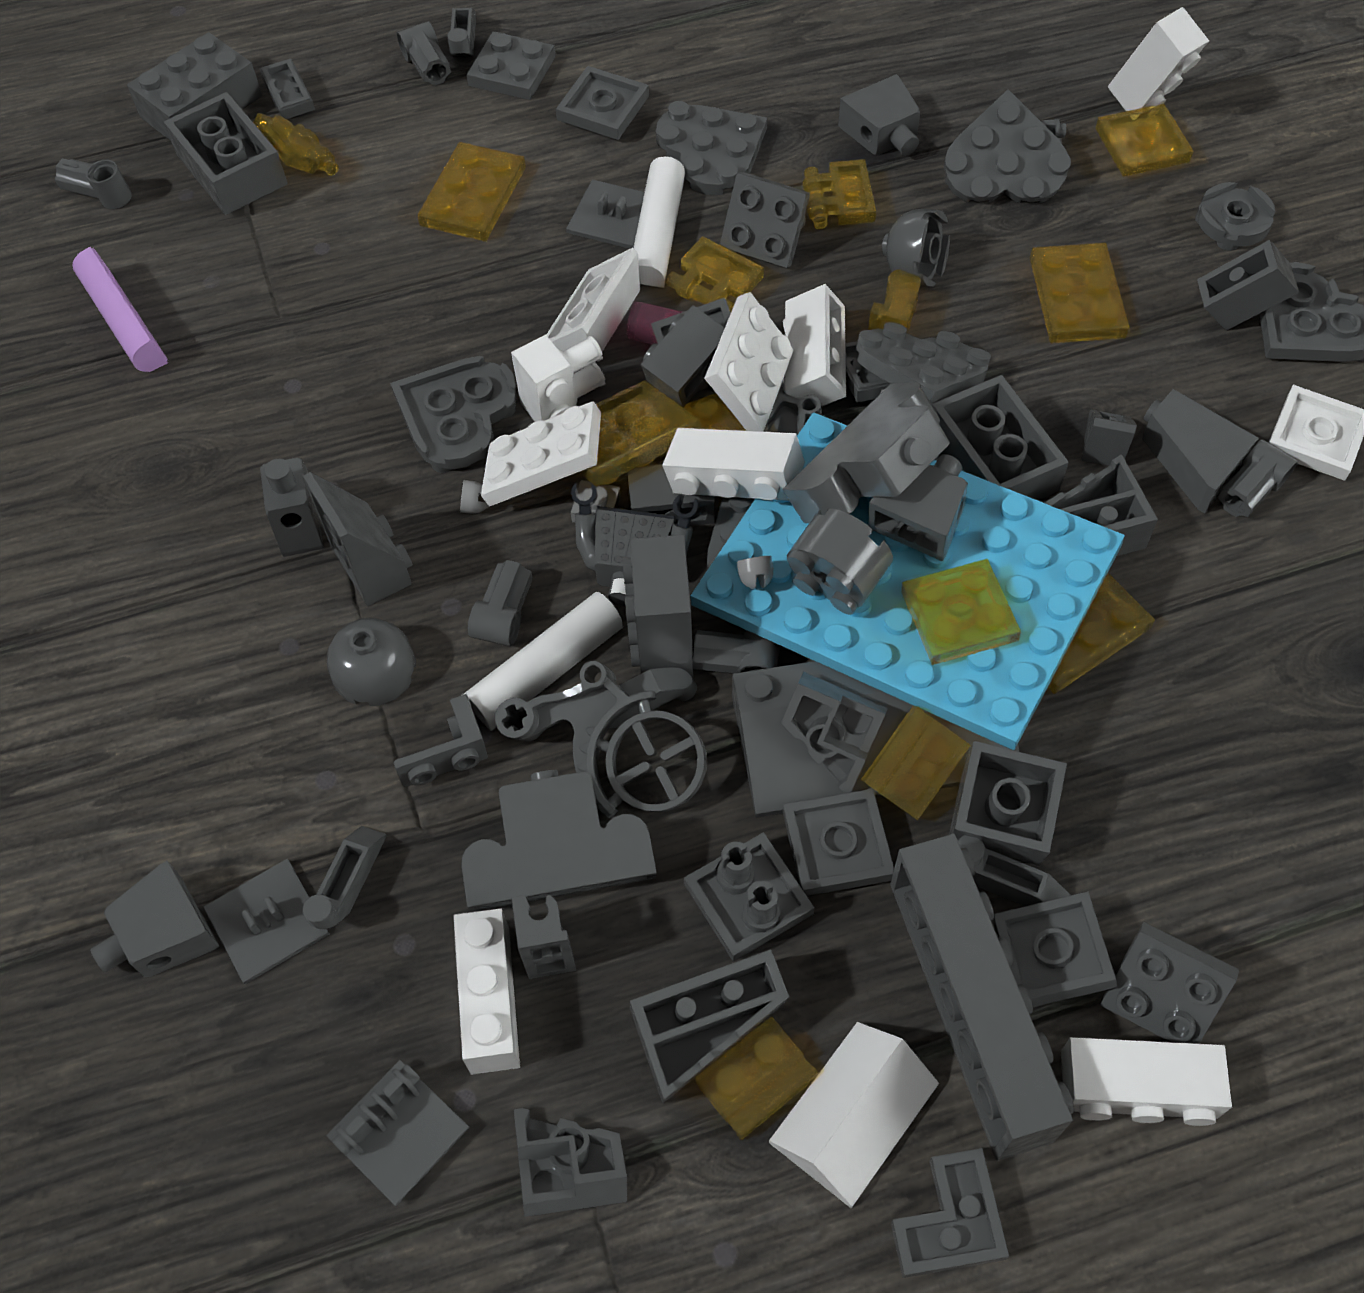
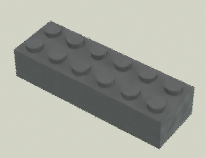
[890,833,1074,1161]

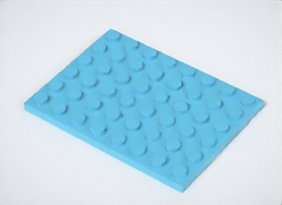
[690,412,1125,750]

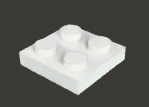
[1269,385,1364,481]

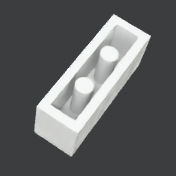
[1108,7,1209,119]
[782,284,846,406]
[662,428,805,501]
[454,908,520,1075]
[1061,1037,1232,1126]

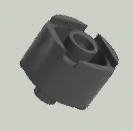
[787,509,893,615]

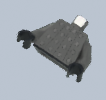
[571,483,701,606]

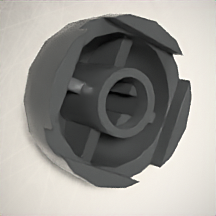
[882,209,950,287]
[327,618,416,706]

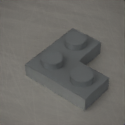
[891,1148,1009,1278]

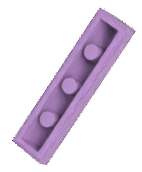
[73,247,168,372]

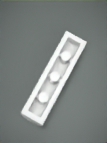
[634,157,685,288]
[462,592,623,731]

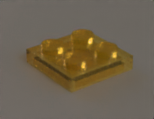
[1095,103,1193,177]
[901,559,1021,665]

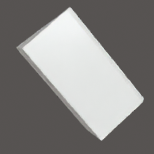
[546,248,640,367]
[769,1022,939,1208]

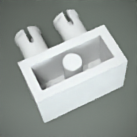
[511,335,606,422]

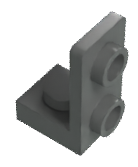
[393,694,488,787]

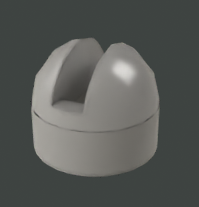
[460,480,488,514]
[736,556,774,589]

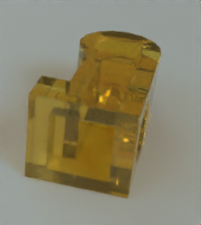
[868,269,921,334]

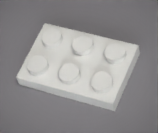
[704,292,794,432]
[481,401,601,507]

